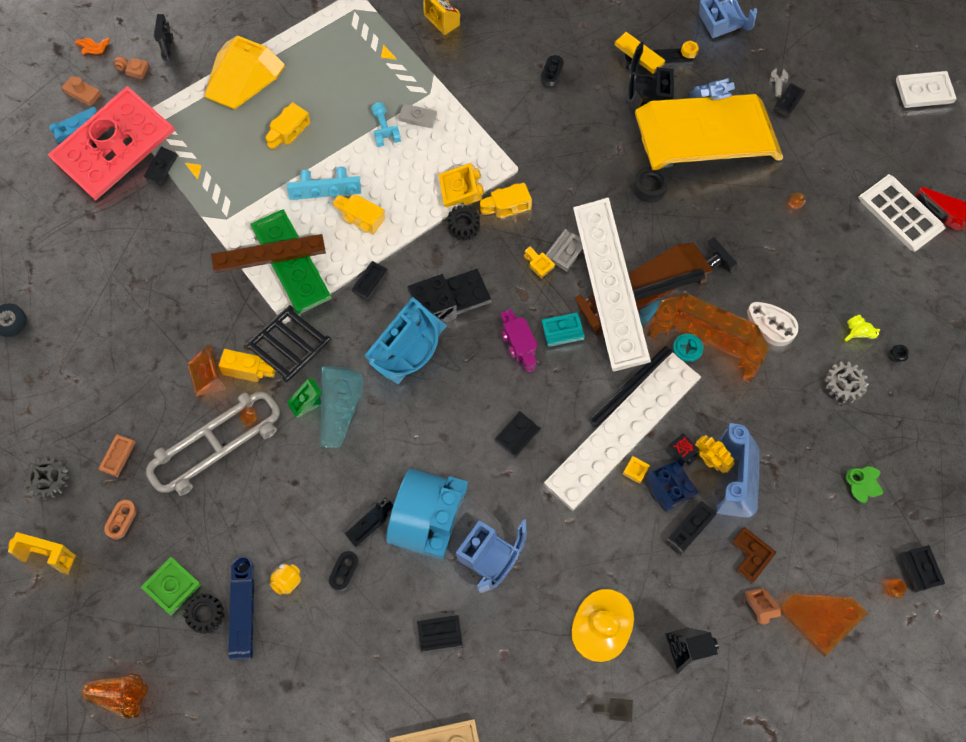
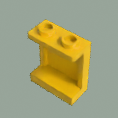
[8,532,76,575]

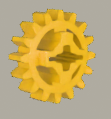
[695,435,735,473]

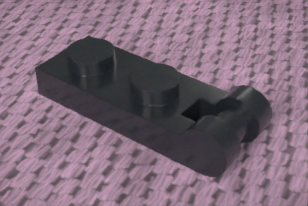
[665,500,717,556]

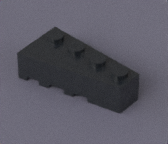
[664,627,719,675]

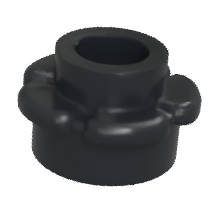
[890,345,909,363]

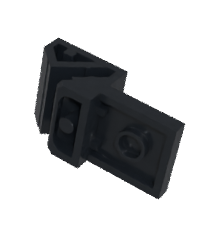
[407,268,491,323]

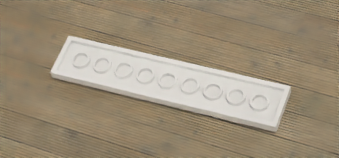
[573,197,651,372]
[544,353,701,511]

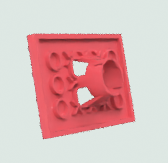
[48,86,175,201]

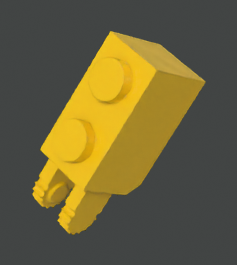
[265,102,310,149]
[480,182,532,218]

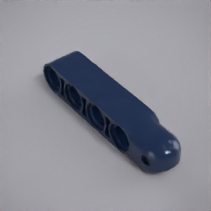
[228,556,254,660]

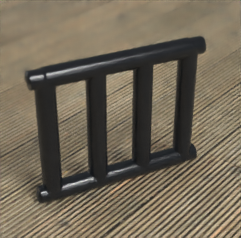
[244,305,331,383]

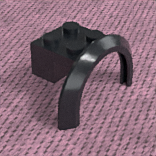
[627,42,674,111]

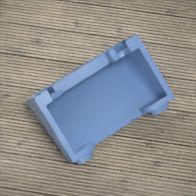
[716,423,760,518]

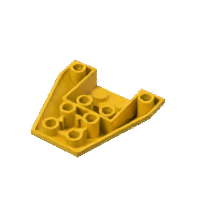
[204,35,285,110]

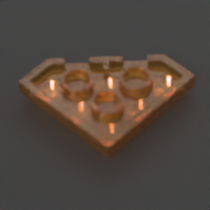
[780,594,868,656]

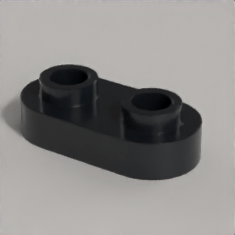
[541,55,564,86]
[329,551,359,592]

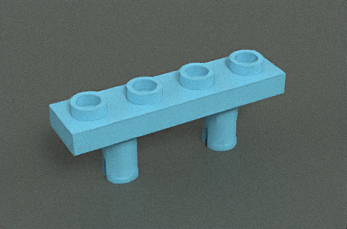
[287,166,362,200]

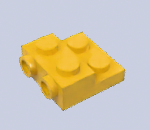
[438,163,484,208]

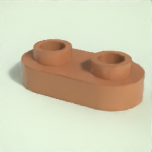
[104,500,137,540]

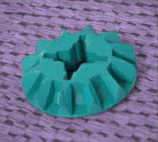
[673,334,703,363]

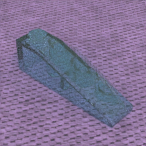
[321,367,363,448]

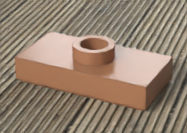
[98,434,136,478]

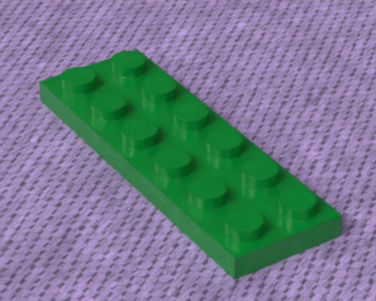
[250,209,332,314]

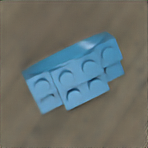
[364,297,447,384]

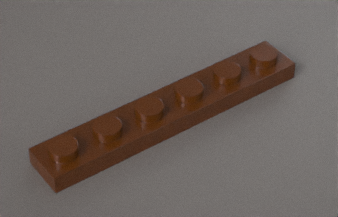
[211,234,326,273]

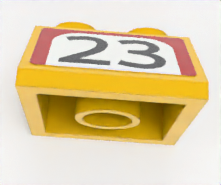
[423,0,460,35]

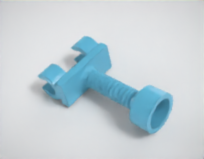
[371,102,401,147]

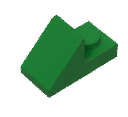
[287,378,323,418]

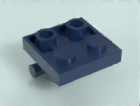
[645,461,699,512]

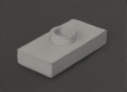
[399,103,437,129]

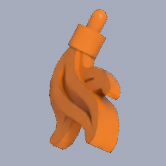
[75,37,110,55]

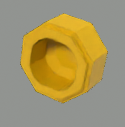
[681,41,699,58]

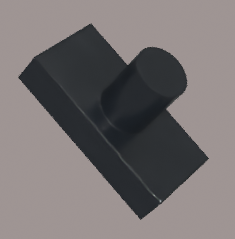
[707,237,738,273]

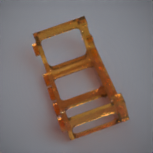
[647,293,769,383]

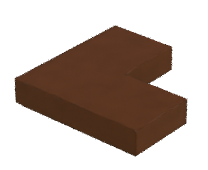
[731,527,777,584]

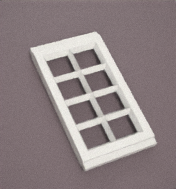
[858,174,945,253]

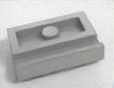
[546,229,583,272]

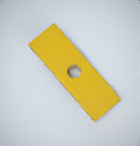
[615,32,665,74]

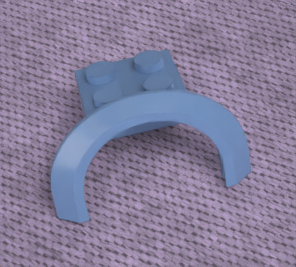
[699,0,757,39]
[456,519,527,593]

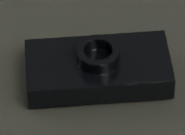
[773,83,806,118]
[144,146,178,185]
[352,261,388,300]

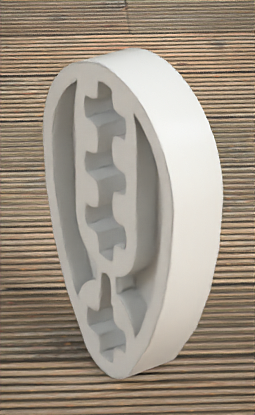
[747,302,798,346]

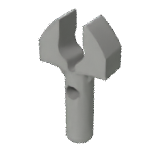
[770,68,788,98]

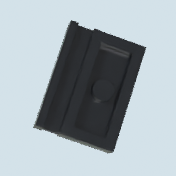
[495,411,541,458]
[899,545,945,593]
[417,615,463,653]

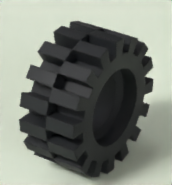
[447,205,480,241]
[183,593,225,634]

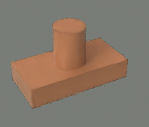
[61,76,101,106]
[745,588,781,624]

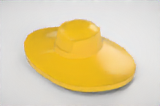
[571,589,634,662]

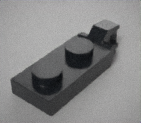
[342,497,393,547]

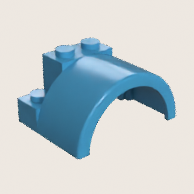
[386,468,468,561]

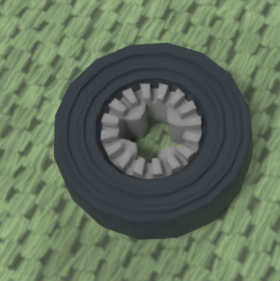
[0,303,26,337]

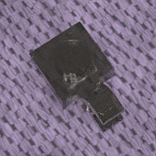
[594,698,633,723]

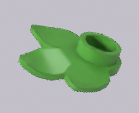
[846,466,883,504]

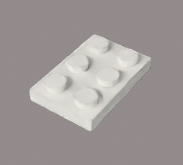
[896,71,957,108]

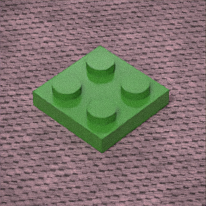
[141,557,201,616]

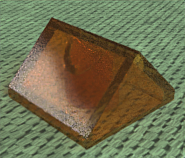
[187,345,226,398]

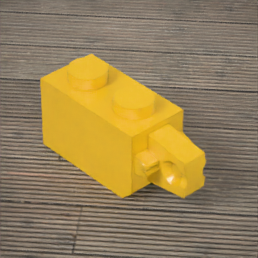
[333,194,385,235]
[219,349,276,382]

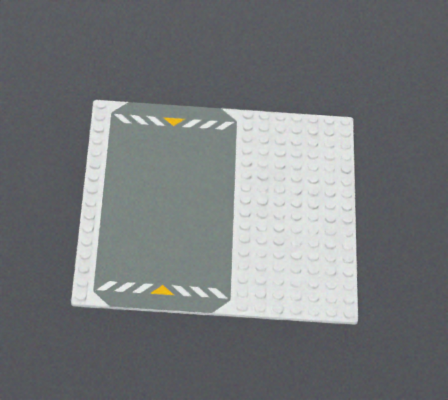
[151,0,518,323]

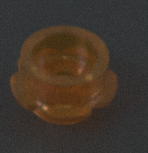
[788,193,806,208]
[240,407,257,425]
[886,578,907,599]

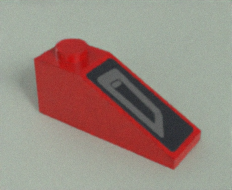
[915,186,966,231]

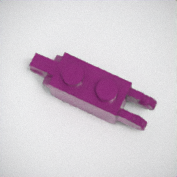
[501,309,538,372]

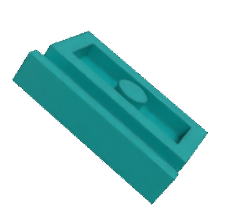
[541,312,585,347]

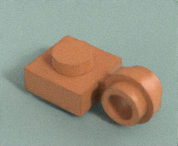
[113,56,149,79]

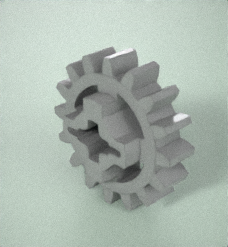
[825,362,869,403]

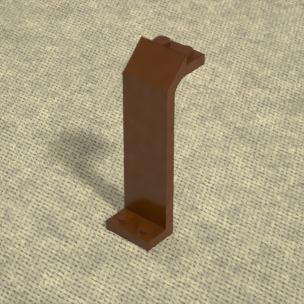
[574,242,713,336]

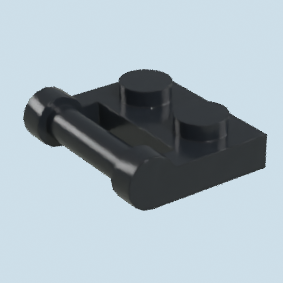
[154,14,174,61]

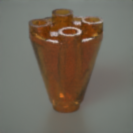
[82,674,148,719]

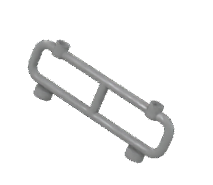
[146,391,280,496]

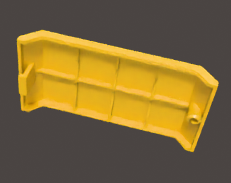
[635,94,783,170]

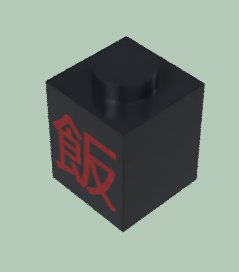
[666,433,700,468]

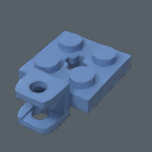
[689,78,735,100]

